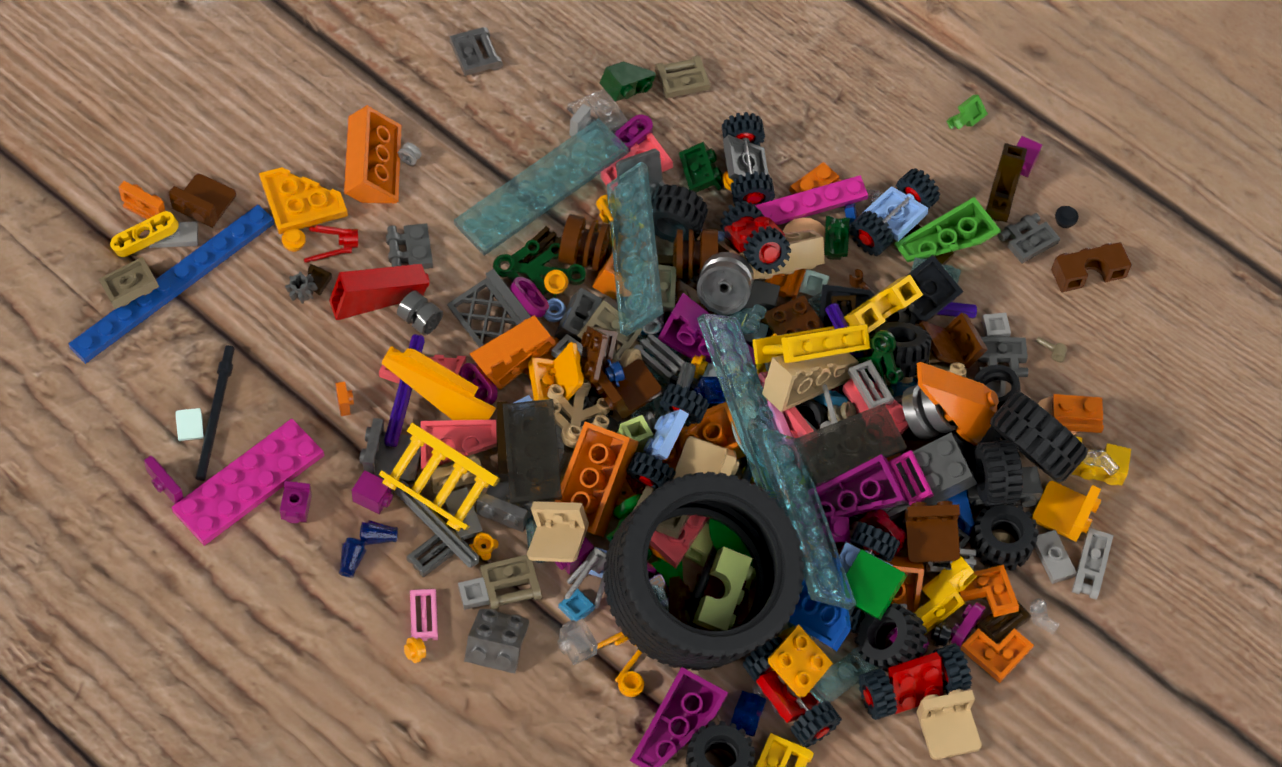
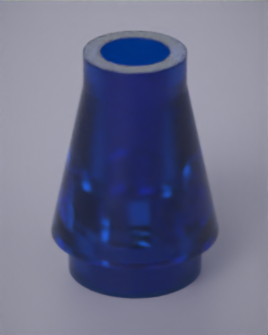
[360,520,398,545]
[339,538,367,578]

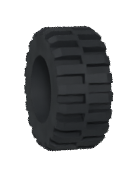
[990,391,1088,483]

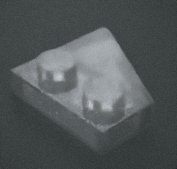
[567,89,628,135]

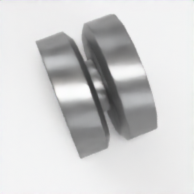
[697,252,754,315]
[902,385,958,440]

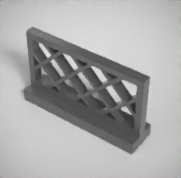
[447,269,531,348]

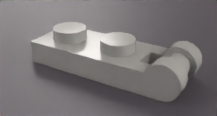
[1072,528,1114,600]

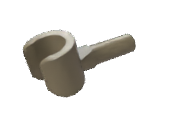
[1036,337,1067,363]

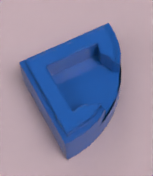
[844,203,857,231]

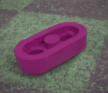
[614,115,653,152]
[510,277,549,317]
[459,363,498,405]
[950,602,986,647]

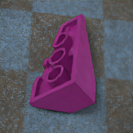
[630,667,728,767]

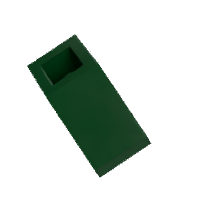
[599,61,656,102]

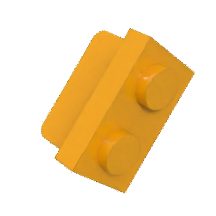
[528,342,584,406]
[1032,481,1102,542]
[768,625,833,697]

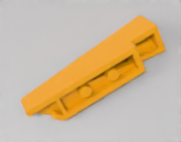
[382,346,496,420]

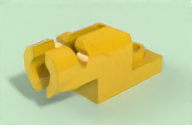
[914,556,977,635]

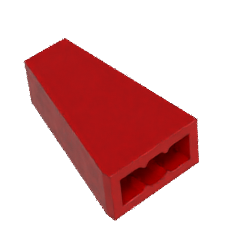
[329,264,430,320]

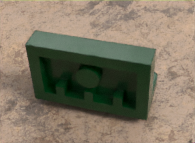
[679,142,723,193]

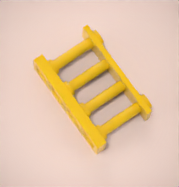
[752,324,870,364]
[379,423,500,532]

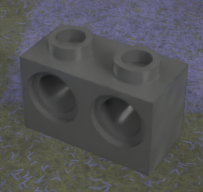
[554,288,602,343]

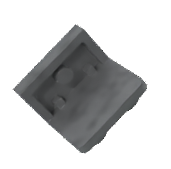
[616,149,666,214]
[360,418,421,483]
[476,472,541,532]
[464,609,529,674]

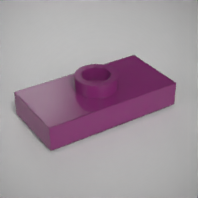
[144,456,184,504]

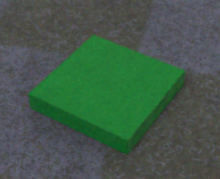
[844,549,907,620]

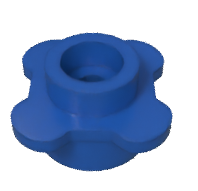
[605,359,625,387]

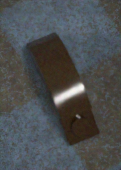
[985,143,1027,223]

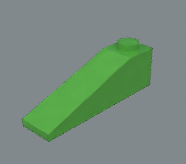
[895,197,1001,263]

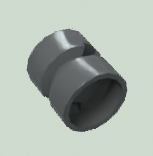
[397,291,443,336]

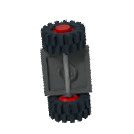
[722,112,775,206]

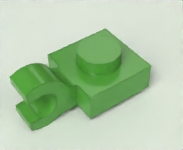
[946,95,988,129]

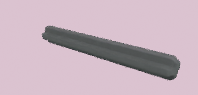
[394,480,479,568]

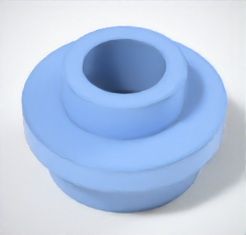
[544,298,566,322]

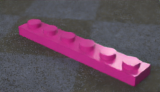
[755,175,868,225]

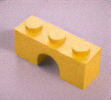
[844,275,923,333]
[1071,436,1131,486]

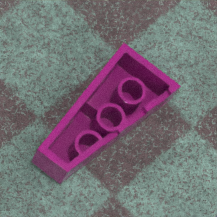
[658,293,756,376]
[791,454,908,526]

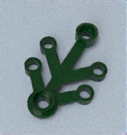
[493,240,586,301]
[852,330,903,396]

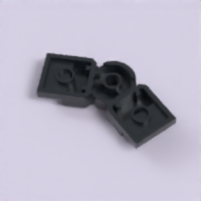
[819,255,964,337]

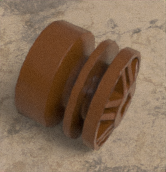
[558,214,610,272]
[673,229,718,280]

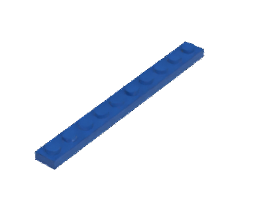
[68,204,274,364]

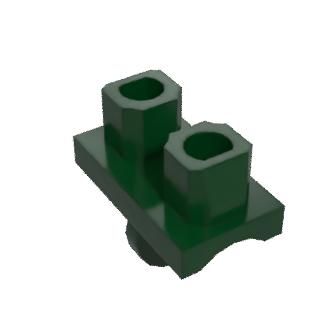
[824,216,850,260]

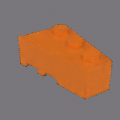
[470,315,557,390]

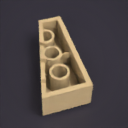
[718,230,825,279]
[762,352,859,412]

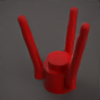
[304,225,358,263]

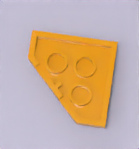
[259,167,348,234]

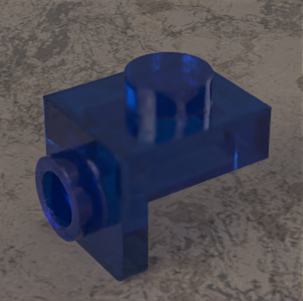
[694,376,735,403]
[730,690,767,737]

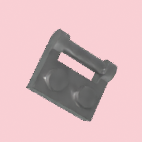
[450,27,503,76]

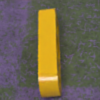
[110,211,179,257]

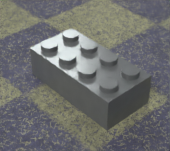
[882,433,978,525]

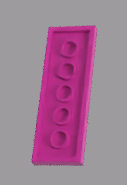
[171,418,324,546]

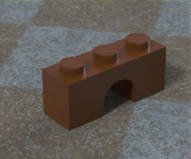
[1051,242,1132,293]

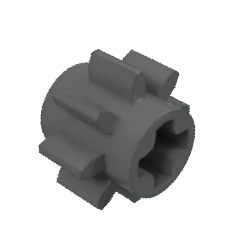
[285,271,318,304]

